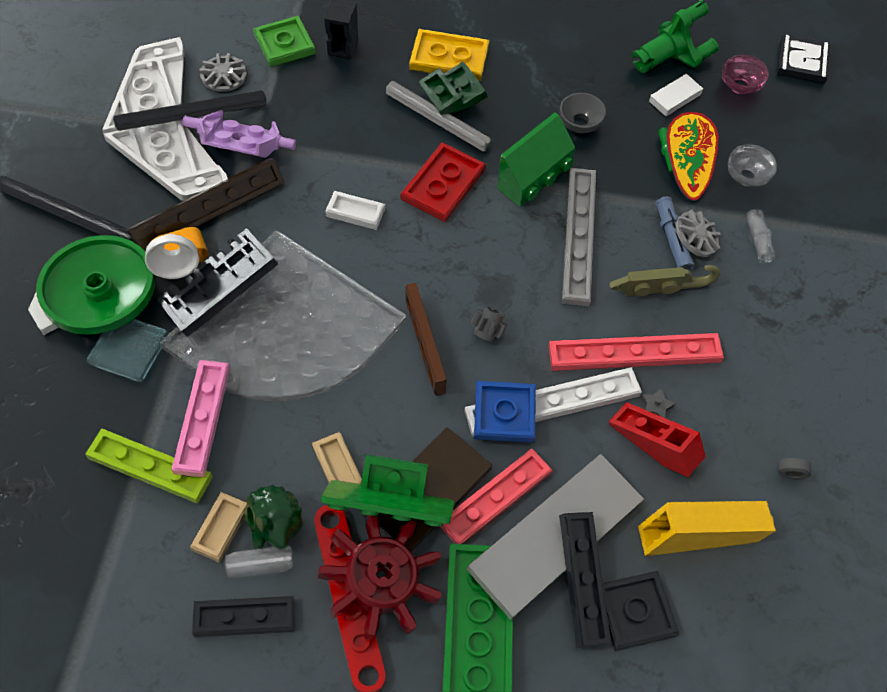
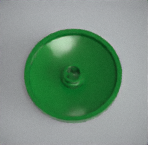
[36,235,156,334]

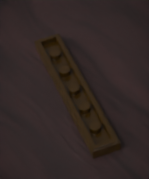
[127,158,284,252]

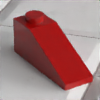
[608,402,706,477]

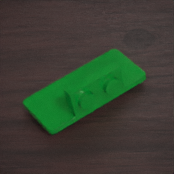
[321,454,454,527]

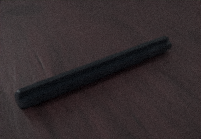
[113,91,266,131]
[0,176,133,242]

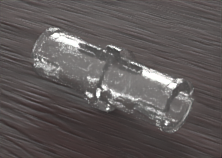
[745,209,776,263]

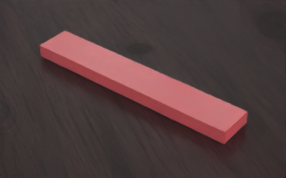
[548,333,724,371]

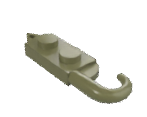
[609,265,720,297]

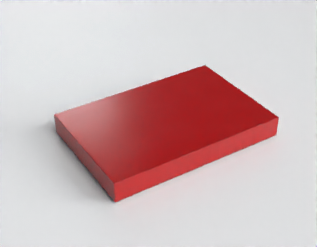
[400,142,486,222]

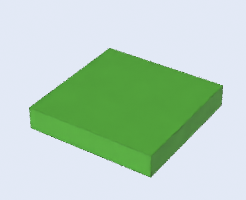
[253,15,316,67]

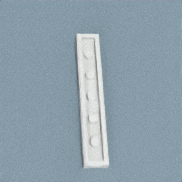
[464,367,642,438]

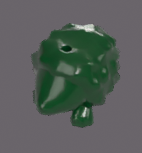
[244,485,303,550]

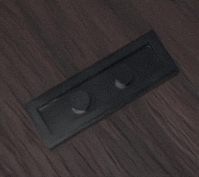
[192,596,295,637]

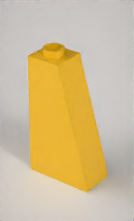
[638,501,776,556]

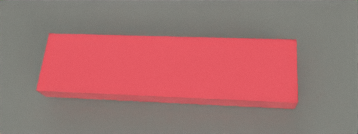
[440,449,553,544]

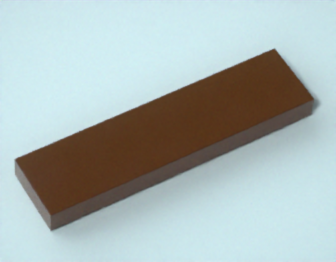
[405,283,447,396]

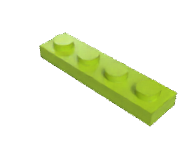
[85,428,213,504]

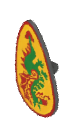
[666,112,718,202]

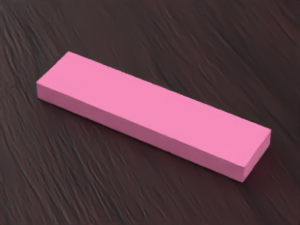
[172,360,230,478]

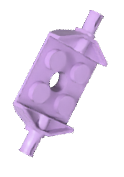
[182,110,296,158]

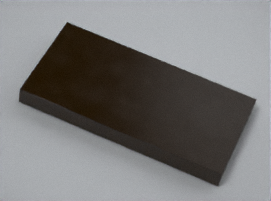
[363,427,492,552]

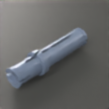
[655,197,695,271]

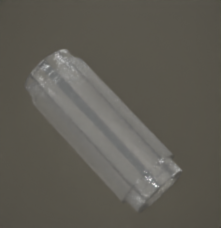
[225,546,294,578]

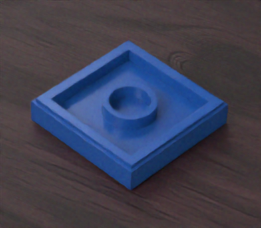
[474,381,536,443]

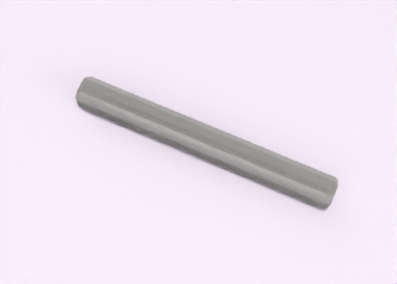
[386,81,491,152]

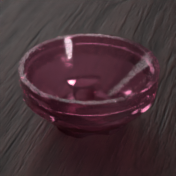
[722,55,769,94]

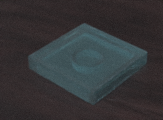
[87,319,169,383]

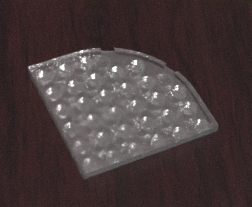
[160,230,407,401]

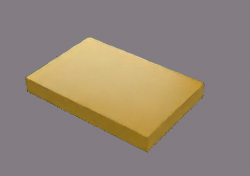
[409,29,490,81]

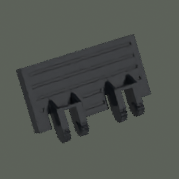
[157,228,278,337]

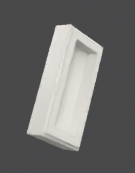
[649,74,703,116]
[325,191,385,230]

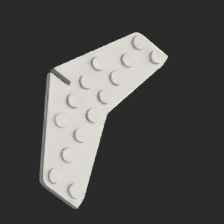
[102,37,228,201]

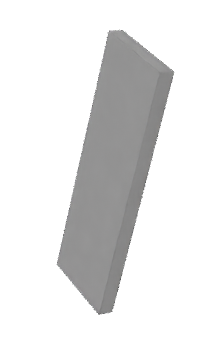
[466,454,644,620]

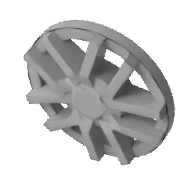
[200,53,247,92]
[676,209,721,257]

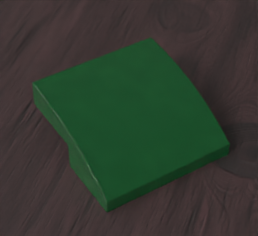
[418,61,488,115]

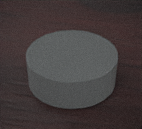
[779,458,811,480]

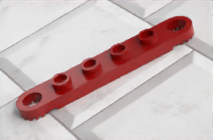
[314,505,386,692]

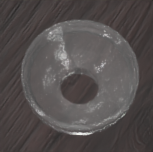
[728,144,777,187]

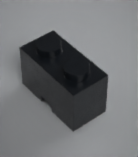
[324,0,359,60]

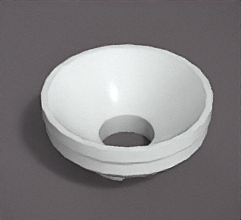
[145,234,199,279]

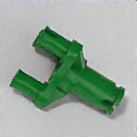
[631,0,719,73]

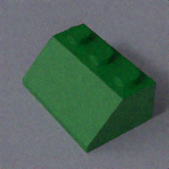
[497,112,575,207]

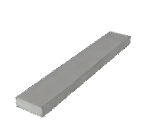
[562,168,596,307]

